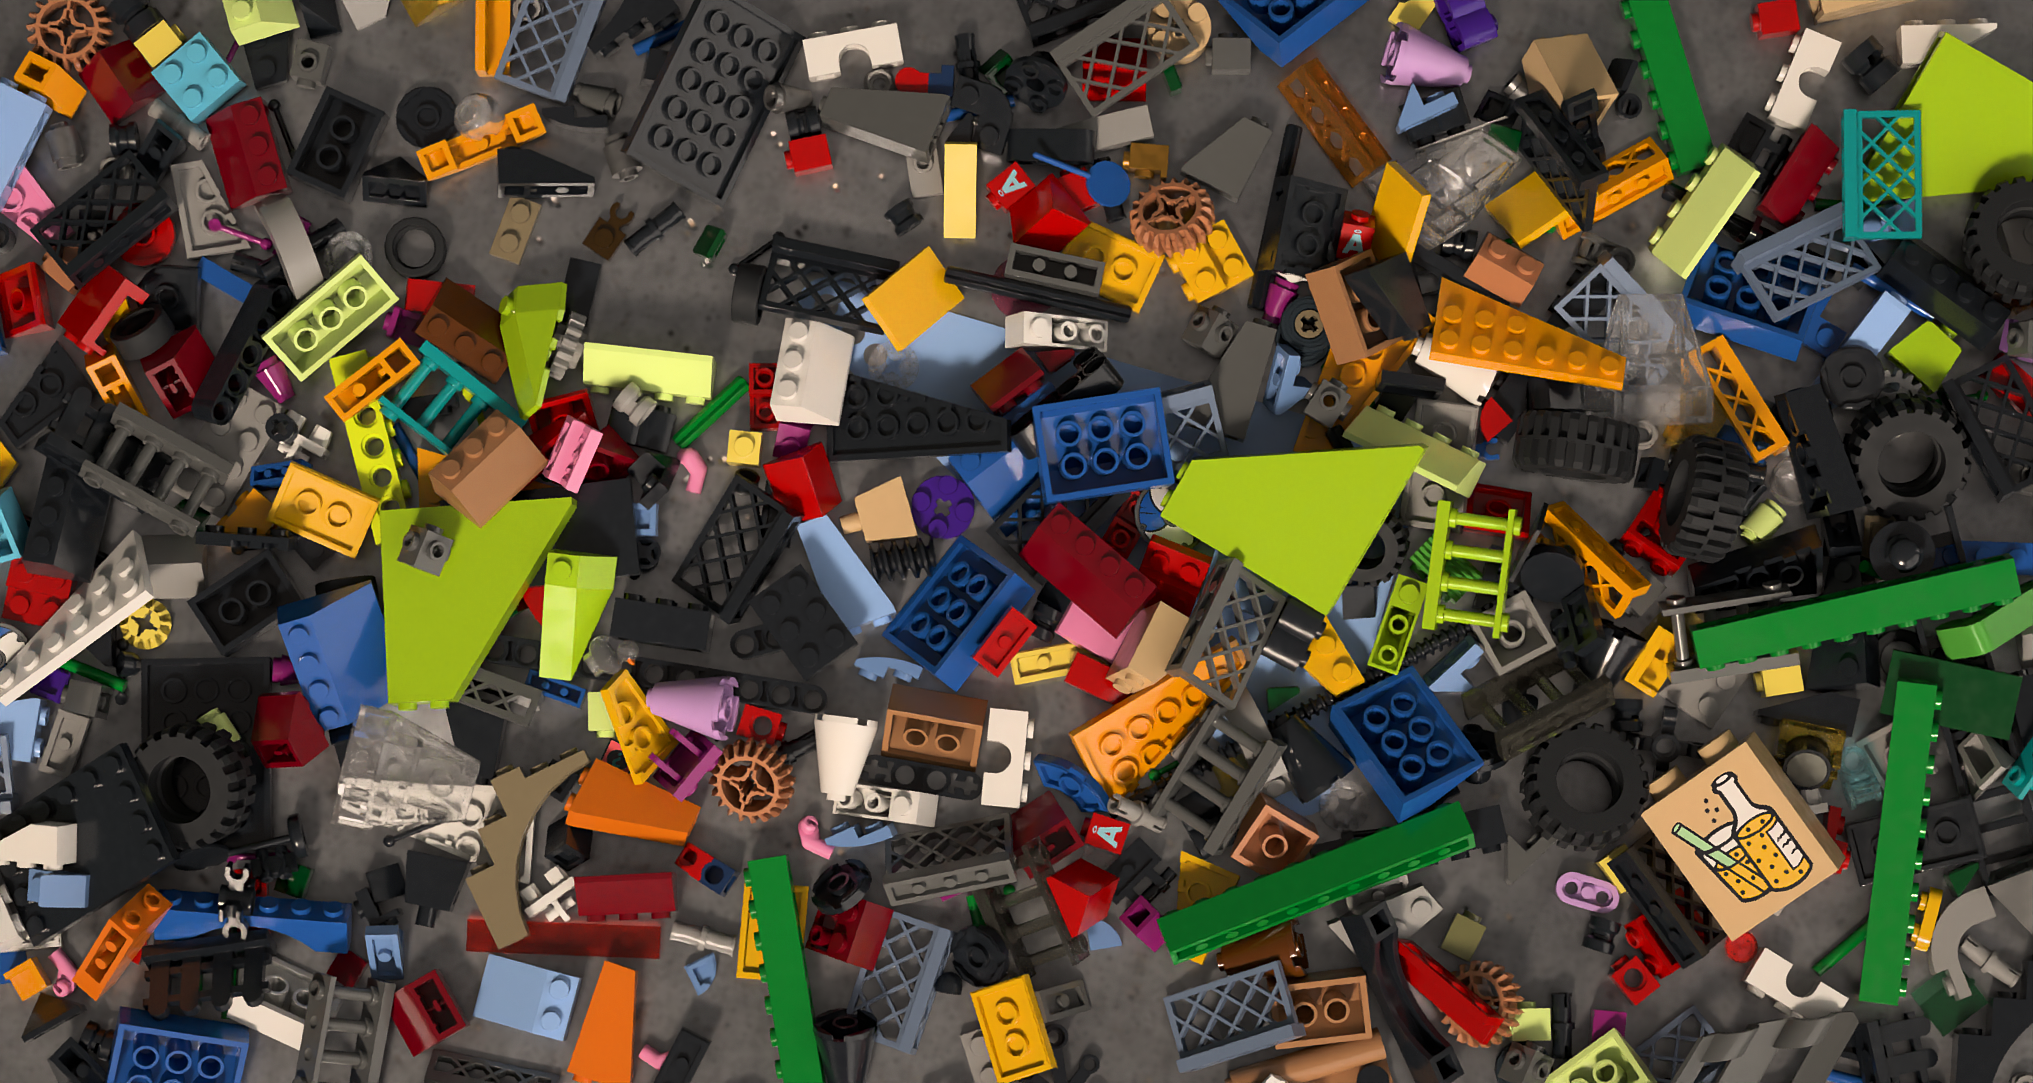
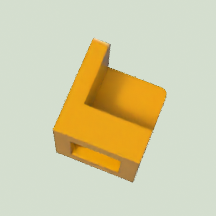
[3,956,52,1001]

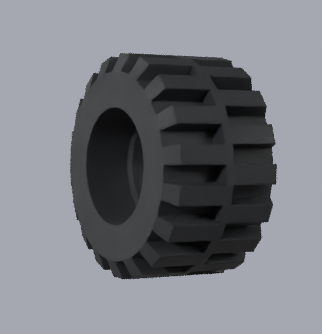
[1348,508,1410,588]

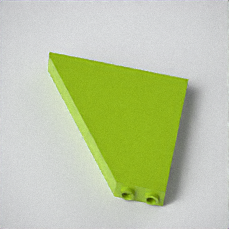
[1863,31,2033,203]
[1160,443,1429,616]
[380,497,577,711]

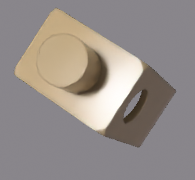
[839,476,918,543]

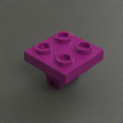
[648,727,723,802]

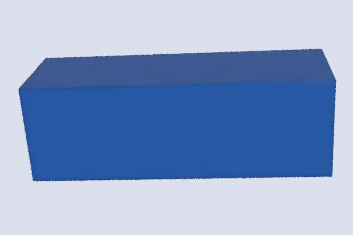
[196,256,253,303]
[250,459,313,491]
[525,669,588,709]

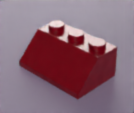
[205,96,293,211]
[1752,123,1839,231]
[574,872,678,922]

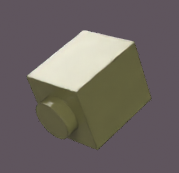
[1438,910,1486,962]

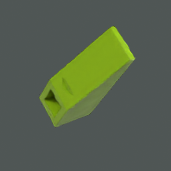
[1367,574,1427,676]

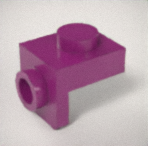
[383,306,425,348]
[772,421,814,458]

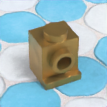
[1122,143,1169,182]

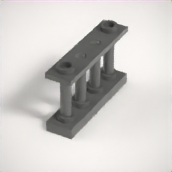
[79,402,234,538]
[1658,580,1800,684]
[1150,704,1288,856]
[292,971,396,1083]

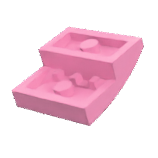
[542,415,603,493]
[1054,601,1143,665]

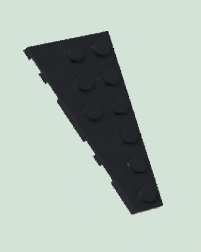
[827,373,1012,463]

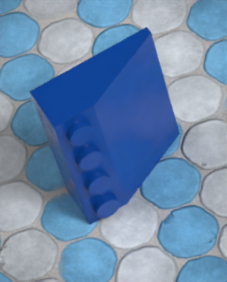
[1218,0,1369,67]
[1674,241,1829,362]
[948,381,1056,538]
[1032,387,1175,505]
[882,535,1036,692]
[277,580,388,732]
[1328,665,1484,823]
[106,1006,249,1083]

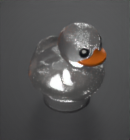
[582,635,639,677]

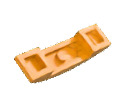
[416,103,547,182]

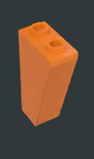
[564,758,701,847]
[72,883,173,1001]
[567,960,638,1083]

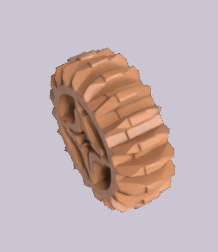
[26,0,114,73]
[1129,177,1216,258]
[708,737,796,824]
[1438,960,1524,1048]

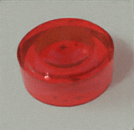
[1724,932,1758,963]

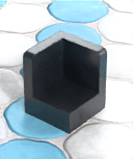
[544,815,593,872]

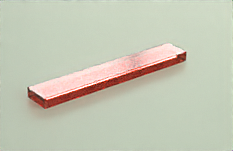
[466,919,661,959]

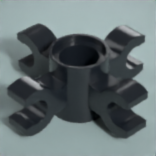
[1625,705,1704,781]
[218,861,256,939]

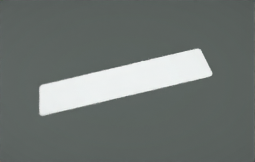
[1415,116,1507,150]

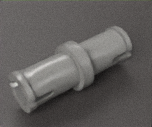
[148,98,211,151]
[1107,793,1168,833]
[669,920,737,956]
[1958,934,2023,989]

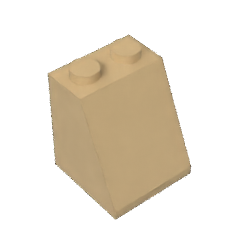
[1522,33,1619,126]
[1105,601,1215,694]

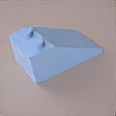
[473,953,583,1041]

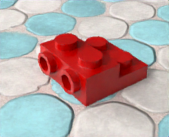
[1619,486,1686,578]
[1139,534,1213,618]
[1,557,77,627]
[1624,887,1714,979]

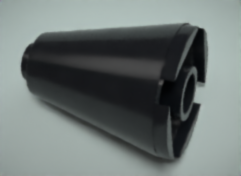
[1572,617,1648,708]
[1270,712,1354,804]
[813,1008,878,1083]

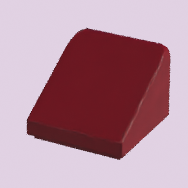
[1035,349,1075,375]
[326,950,369,987]

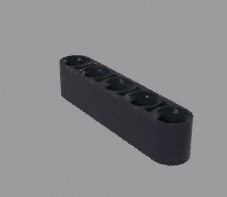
[191,280,293,426]

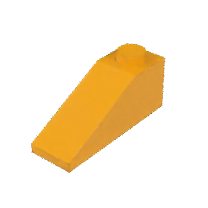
[324,338,420,423]
[84,342,152,419]

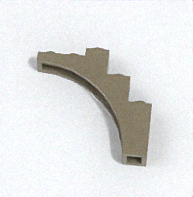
[465,747,591,949]

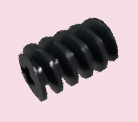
[869,536,937,583]

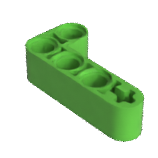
[1935,580,2033,660]

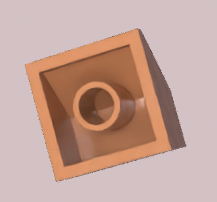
[1464,231,1544,308]
[1230,792,1319,875]

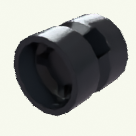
[106,0,167,44]
[1841,35,1902,95]

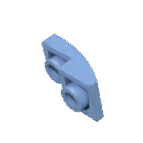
[854,657,924,683]
[824,820,898,847]

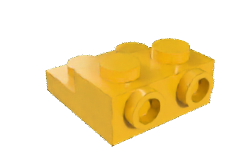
[1165,219,1254,306]

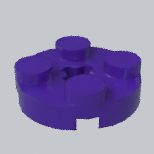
[911,475,975,540]

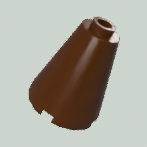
[1216,917,1309,978]

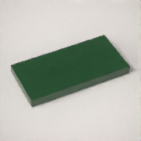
[1880,649,2023,740]

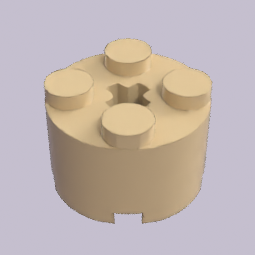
[1147,0,1211,65]

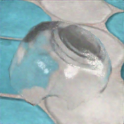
[454,93,505,141]
[1768,457,1803,507]

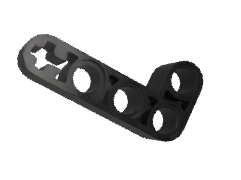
[1011,347,1124,460]

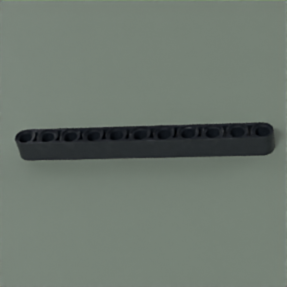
[485,634,828,715]

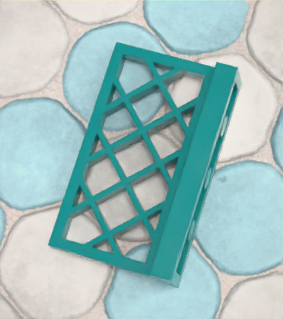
[1841,109,1922,241]

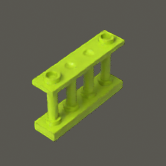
[1422,500,1523,639]

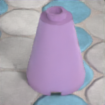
[1380,22,1472,88]
[646,676,739,741]

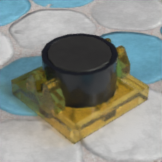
[1772,718,1846,790]

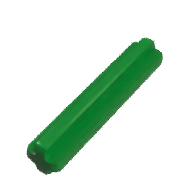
[672,376,749,449]

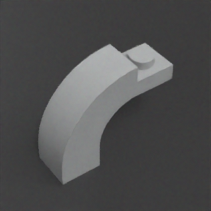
[254,193,325,300]
[1218,686,1293,799]
[1927,886,1996,1001]

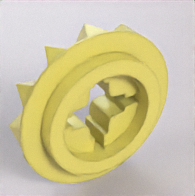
[119,599,172,650]

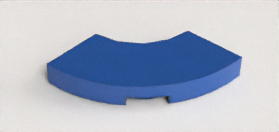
[1033,754,1110,812]

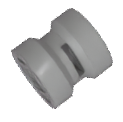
[612,382,657,427]

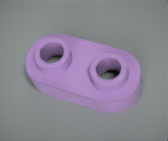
[1555,872,1619,914]

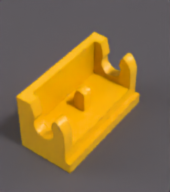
[1624,625,1676,698]

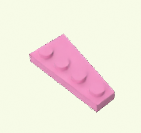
[1,166,76,247]

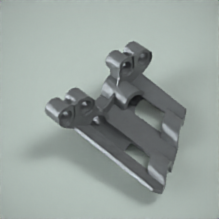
[1671,1011,1859,1083]

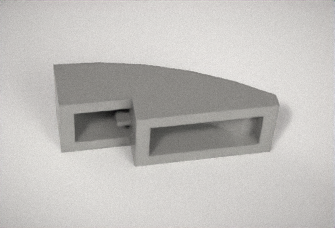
[1056,105,1154,154]

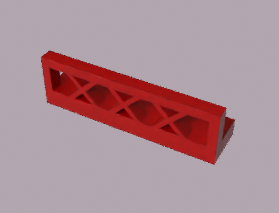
[1398,938,1505,1045]

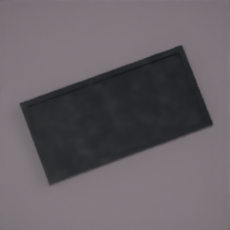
[439,478,641,588]

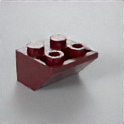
[140,324,215,420]
[970,347,1045,417]
[251,691,330,768]
[997,790,1085,880]
[805,899,894,971]
[391,969,470,1057]

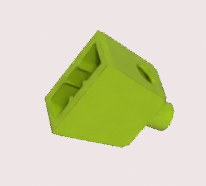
[1884,320,1962,396]

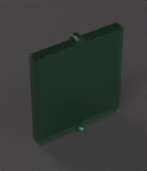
[1910,969,1988,1037]

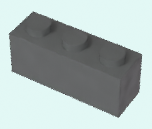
[1004,242,1106,298]

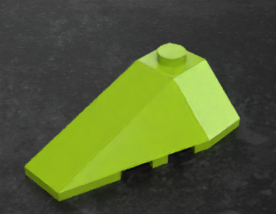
[499,282,567,421]
[539,549,618,681]

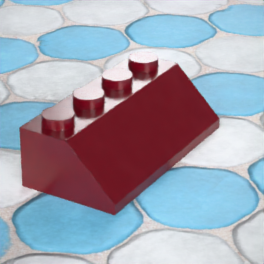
[1019,503,1158,639]

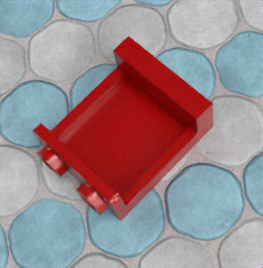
[57,265,149,357]
[971,606,1038,678]

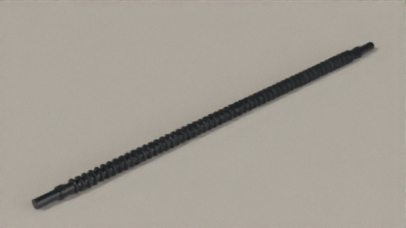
[1108,527,1651,819]

